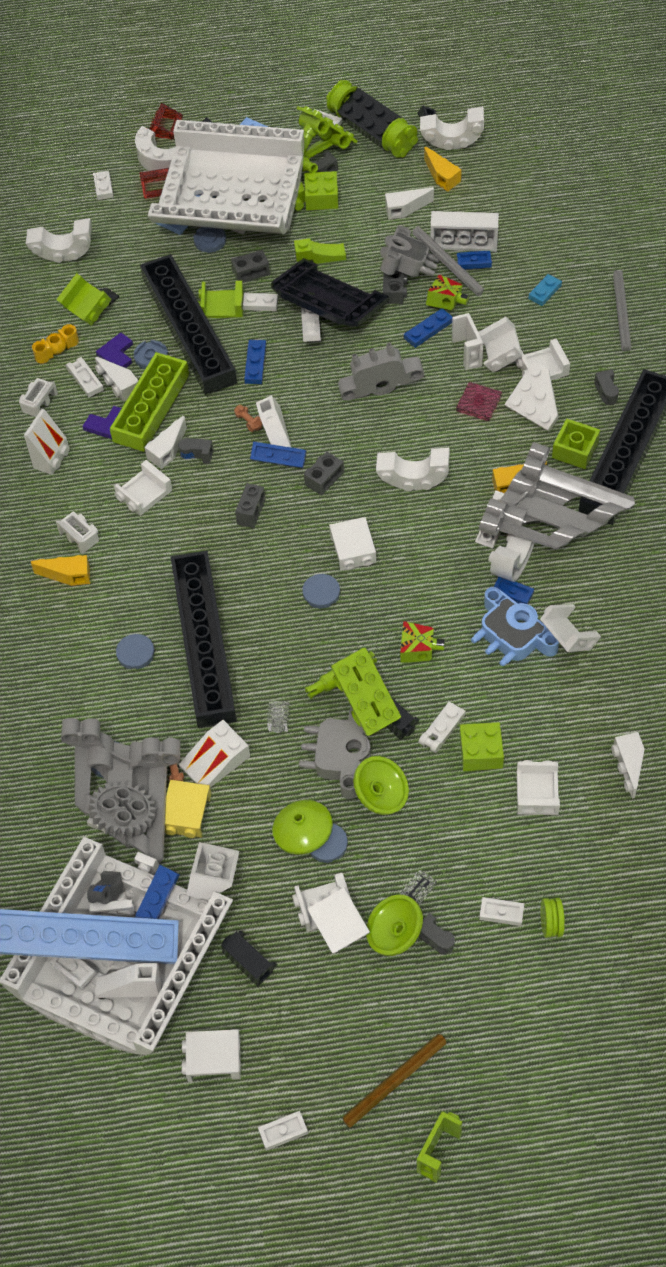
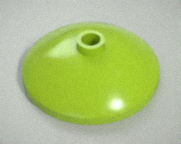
[353,756,409,815]
[272,800,333,855]
[366,895,423,956]

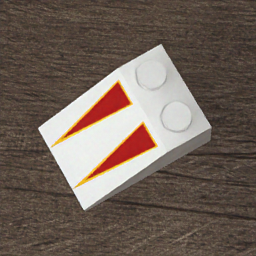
[24,409,70,475]
[179,720,250,788]

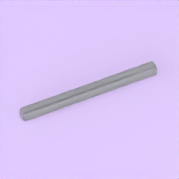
[412,226,484,296]
[613,270,631,351]

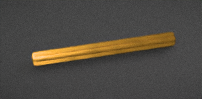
[343,1034,446,1128]

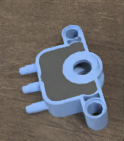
[471,587,559,666]

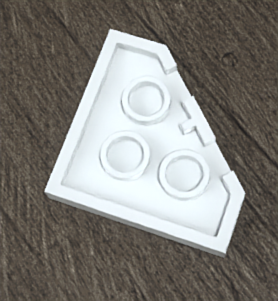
[504,361,559,432]

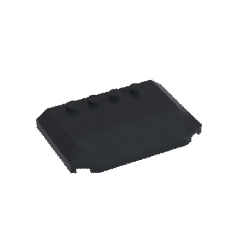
[271,258,389,327]

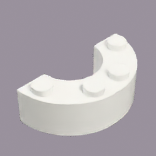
[420,107,484,150]
[135,126,175,175]
[26,218,92,263]
[376,448,450,491]
[488,534,535,582]

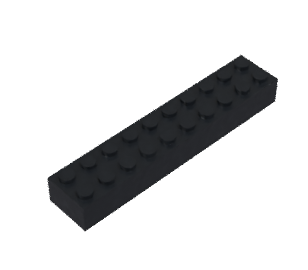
[140,254,237,395]
[578,369,666,525]
[170,550,237,729]

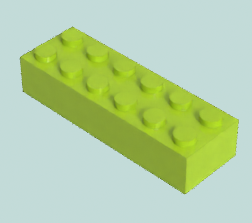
[110,352,189,452]

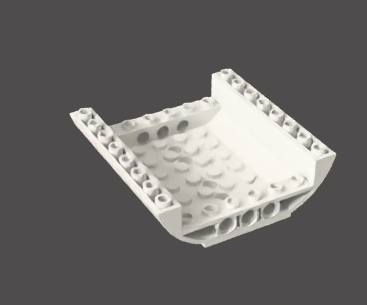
[148,120,304,234]
[0,837,233,1055]

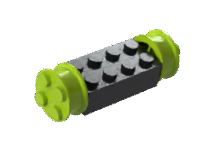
[326,80,418,158]

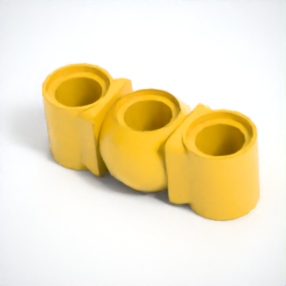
[32,324,79,364]

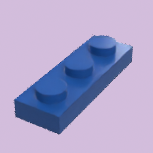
[404,308,452,348]
[244,340,266,384]
[250,441,307,469]
[134,865,180,919]

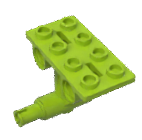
[297,106,358,174]
[305,648,401,736]

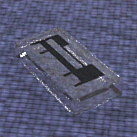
[399,870,437,905]

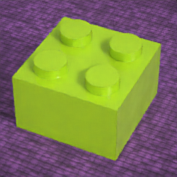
[304,171,338,211]
[552,418,600,469]
[459,722,504,771]

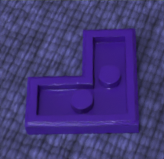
[96,332,133,368]
[82,406,122,439]

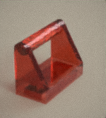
[149,103,183,139]
[139,168,169,199]

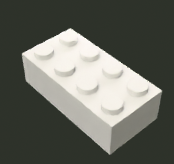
[431,211,499,252]

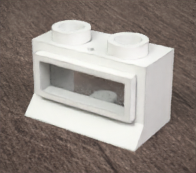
[19,378,58,417]
[56,511,99,554]

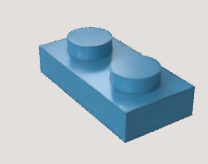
[528,274,562,306]

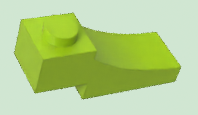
[294,238,346,264]

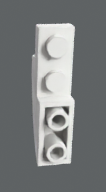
[301,307,321,342]

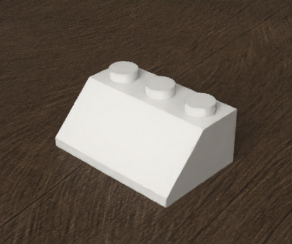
[186,842,239,900]

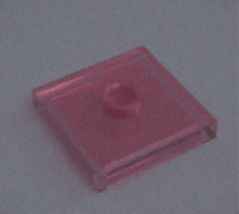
[456,382,502,421]

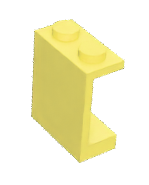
[164,780,211,838]

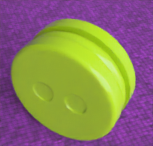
[540,898,565,938]

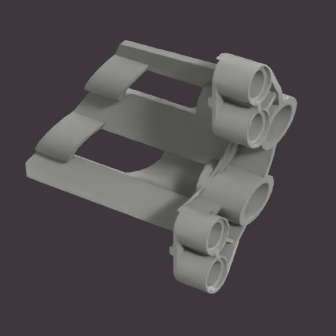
[478,442,635,549]
[61,718,180,863]

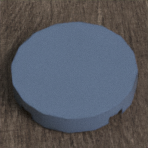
[193,227,226,253]
[134,340,168,369]
[302,574,340,609]
[116,634,154,669]
[310,824,348,863]

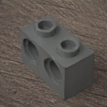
[231,250,270,283]
[383,270,407,304]
[304,451,344,496]
[235,483,266,528]

